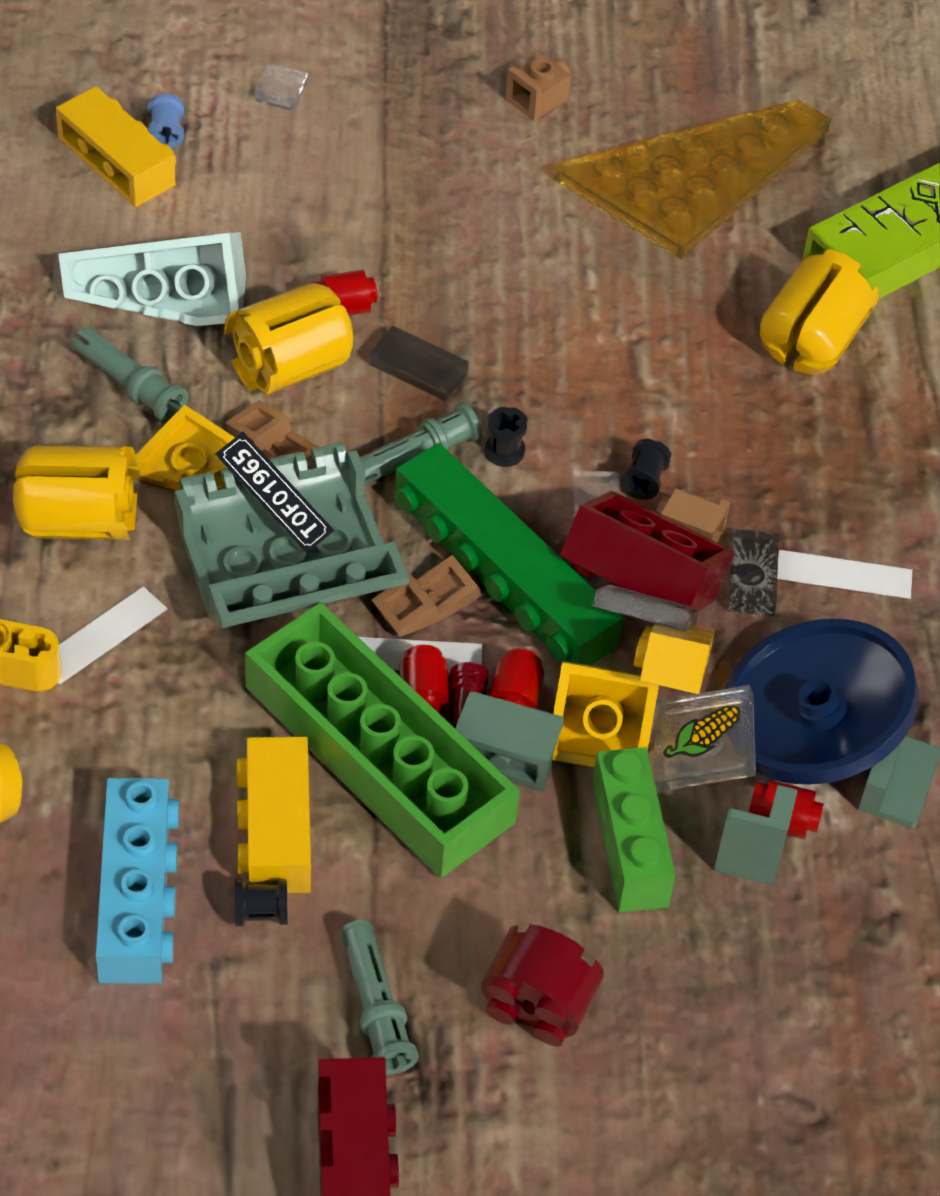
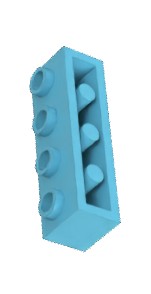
[96,778,180,984]

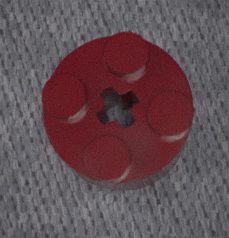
[481,924,604,1047]

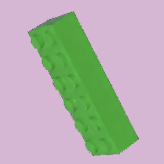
[245,602,520,879]

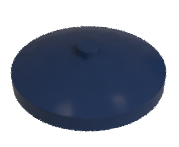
[721,619,919,785]

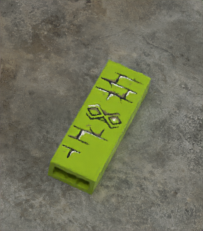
[803,163,940,299]

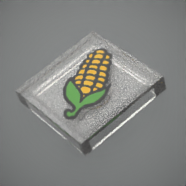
[654,685,756,791]

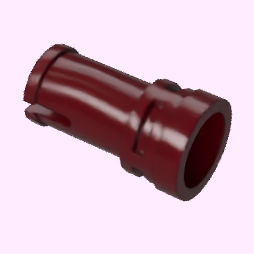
[449,662,489,728]

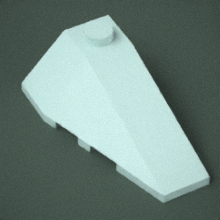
[58,232,246,326]

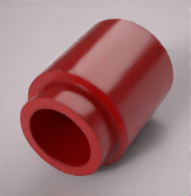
[311,269,378,316]
[399,645,449,714]
[489,648,544,709]
[749,780,824,840]

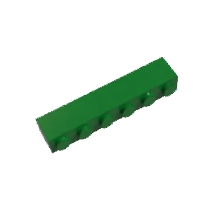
[394,443,624,666]

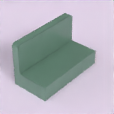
[455,692,564,792]
[858,736,940,828]
[714,785,798,886]

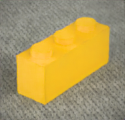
[56,86,176,208]
[633,616,715,694]
[237,737,311,893]

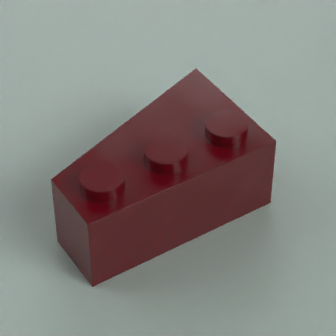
[317,1057,399,1196]

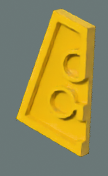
[127,404,235,490]

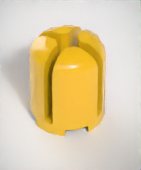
[760,249,879,376]
[224,283,353,397]
[13,444,138,541]

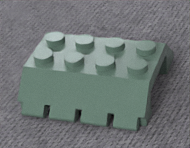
[174,442,409,628]

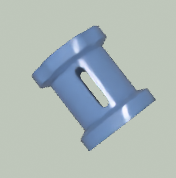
[147,94,184,149]

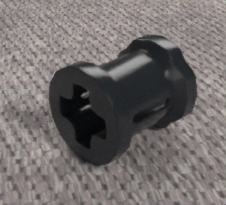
[485,407,528,467]
[620,438,672,500]
[235,879,288,927]

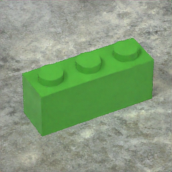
[592,747,676,913]

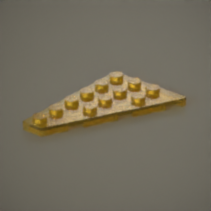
[553,100,831,259]

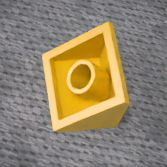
[552,661,659,767]

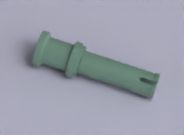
[72,326,189,424]
[360,402,482,486]
[340,920,419,1075]

